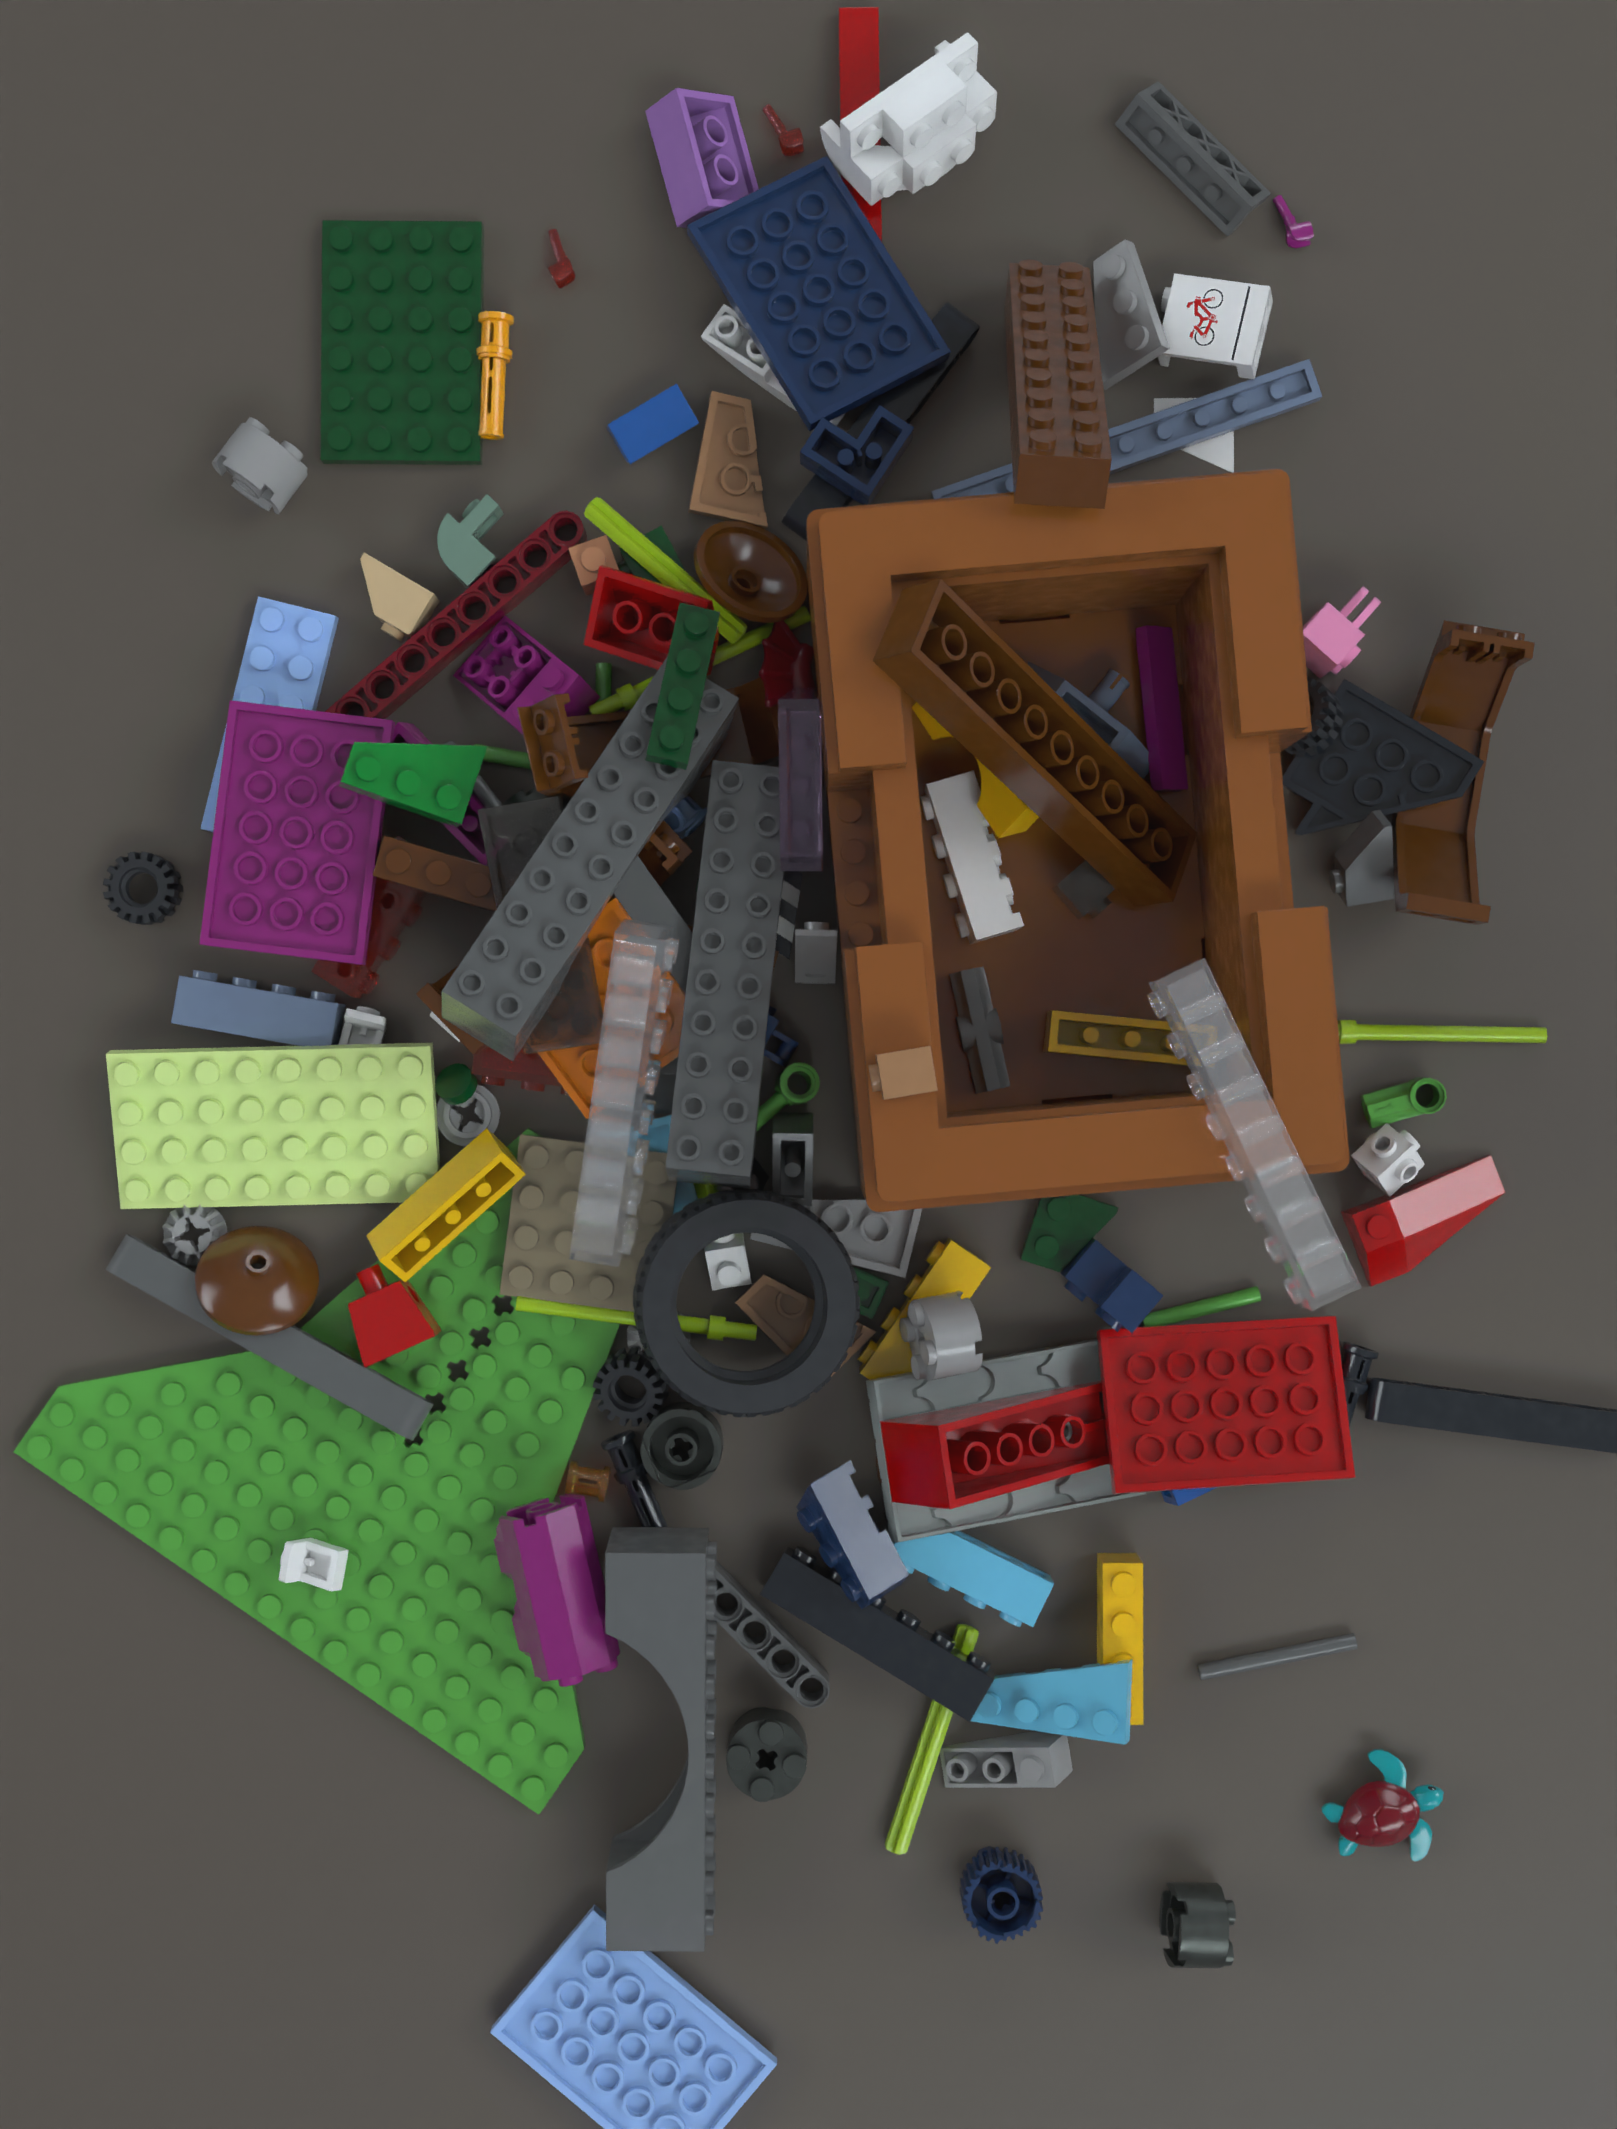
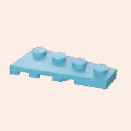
[970,1659,1133,1745]

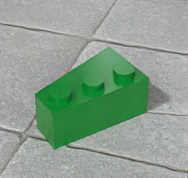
[339,742,488,828]

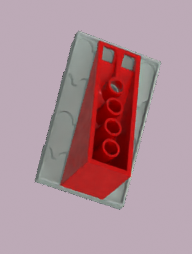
[866,1338,1146,1542]

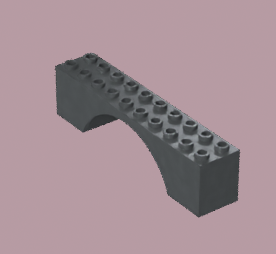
[442,656,739,1061]
[665,760,795,1189]
[605,1527,717,1952]

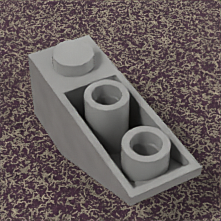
[795,922,837,985]
[940,1732,1073,1788]

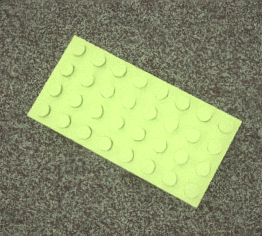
[106,1043,440,1209]

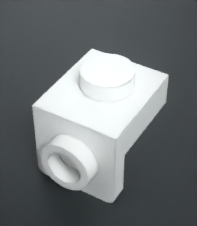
[339,1006,386,1045]
[704,1233,752,1291]
[279,1538,349,1592]

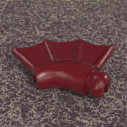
[758,621,818,710]

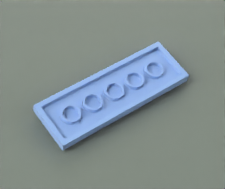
[200,596,339,832]

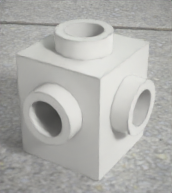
[1351,1123,1425,1197]

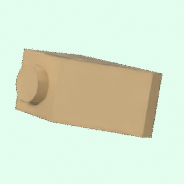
[360,552,440,642]

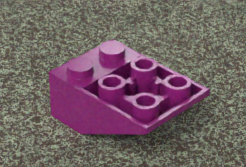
[453,616,600,737]

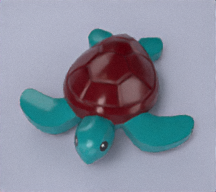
[1321,1749,1444,1861]

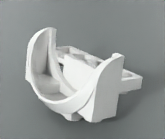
[820,32,997,206]

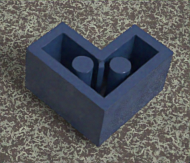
[800,405,914,505]
[1061,1238,1163,1333]

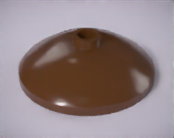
[694,521,808,623]
[195,1226,319,1336]

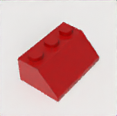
[583,565,719,676]

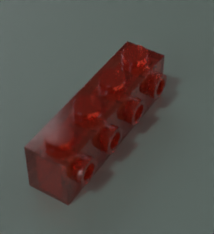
[311,835,427,998]

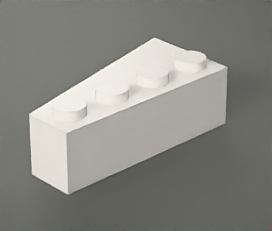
[920,770,1024,944]

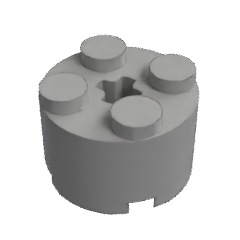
[212,417,308,514]
[899,1291,983,1381]

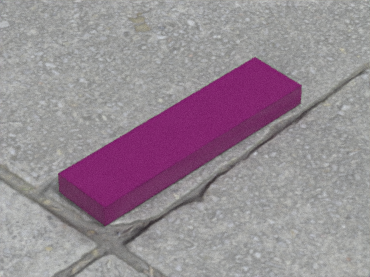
[1135,625,1188,792]

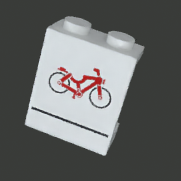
[1158,273,1273,379]

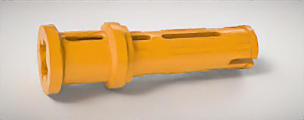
[476,311,514,440]

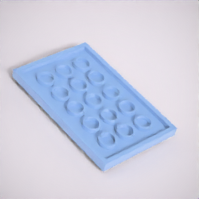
[490,1904,777,2129]

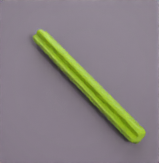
[885,1624,979,1855]

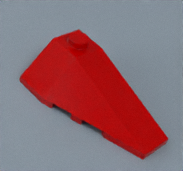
[1341,1155,1505,1287]

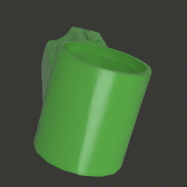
[1360,1077,1447,1129]

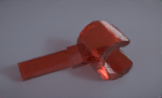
[762,104,804,156]
[548,229,576,289]

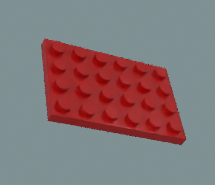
[1097,1316,1356,1494]

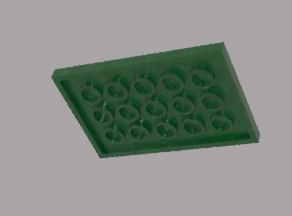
[320,220,484,465]

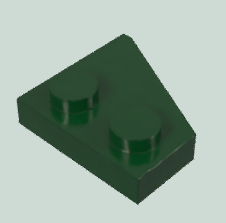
[1020,1195,1119,1272]

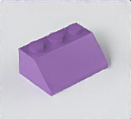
[645,88,759,228]

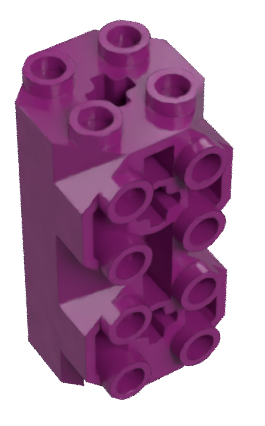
[494,1494,620,1687]

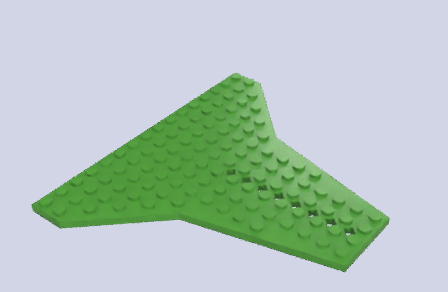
[14,1128,620,1815]

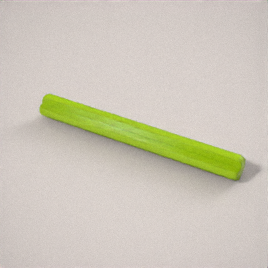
[584,497,747,643]

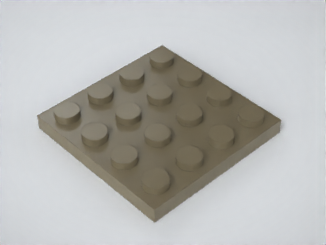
[499,1134,677,1312]

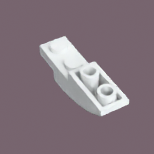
[701,304,845,426]

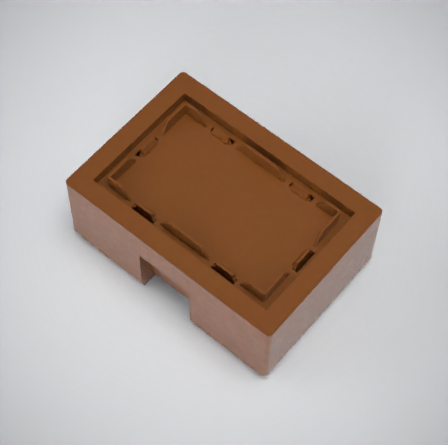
[807,469,1350,1212]

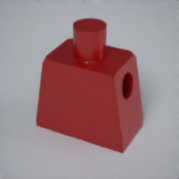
[348,1263,442,1367]

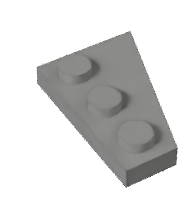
[1093,239,1170,390]

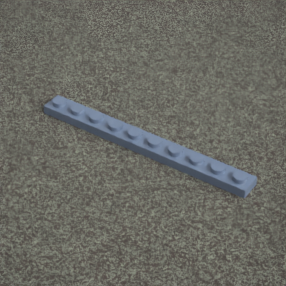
[931,359,1322,499]

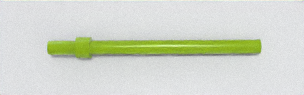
[588,606,811,715]
[1338,1020,1547,1044]
[515,1296,757,1341]

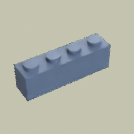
[171,970,346,1046]

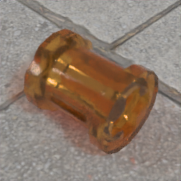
[565,1460,611,1503]

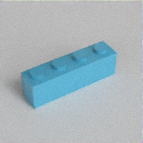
[893,1531,1054,1627]

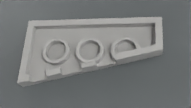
[750,1200,922,1278]

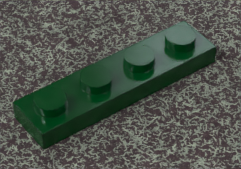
[645,603,720,770]

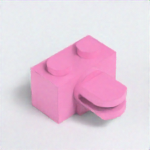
[1303,586,1381,678]

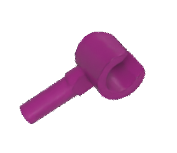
[1273,195,1314,248]

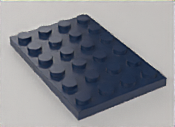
[687,156,951,431]

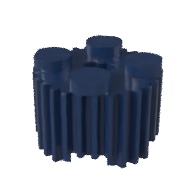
[960,1846,1043,1944]

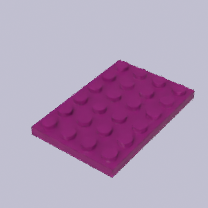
[199,700,395,965]

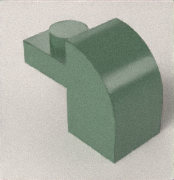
[437,494,504,588]

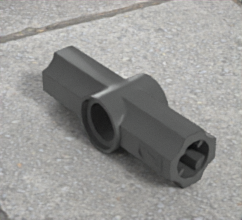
[949,966,1010,1094]

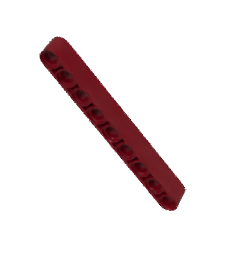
[325,510,587,719]

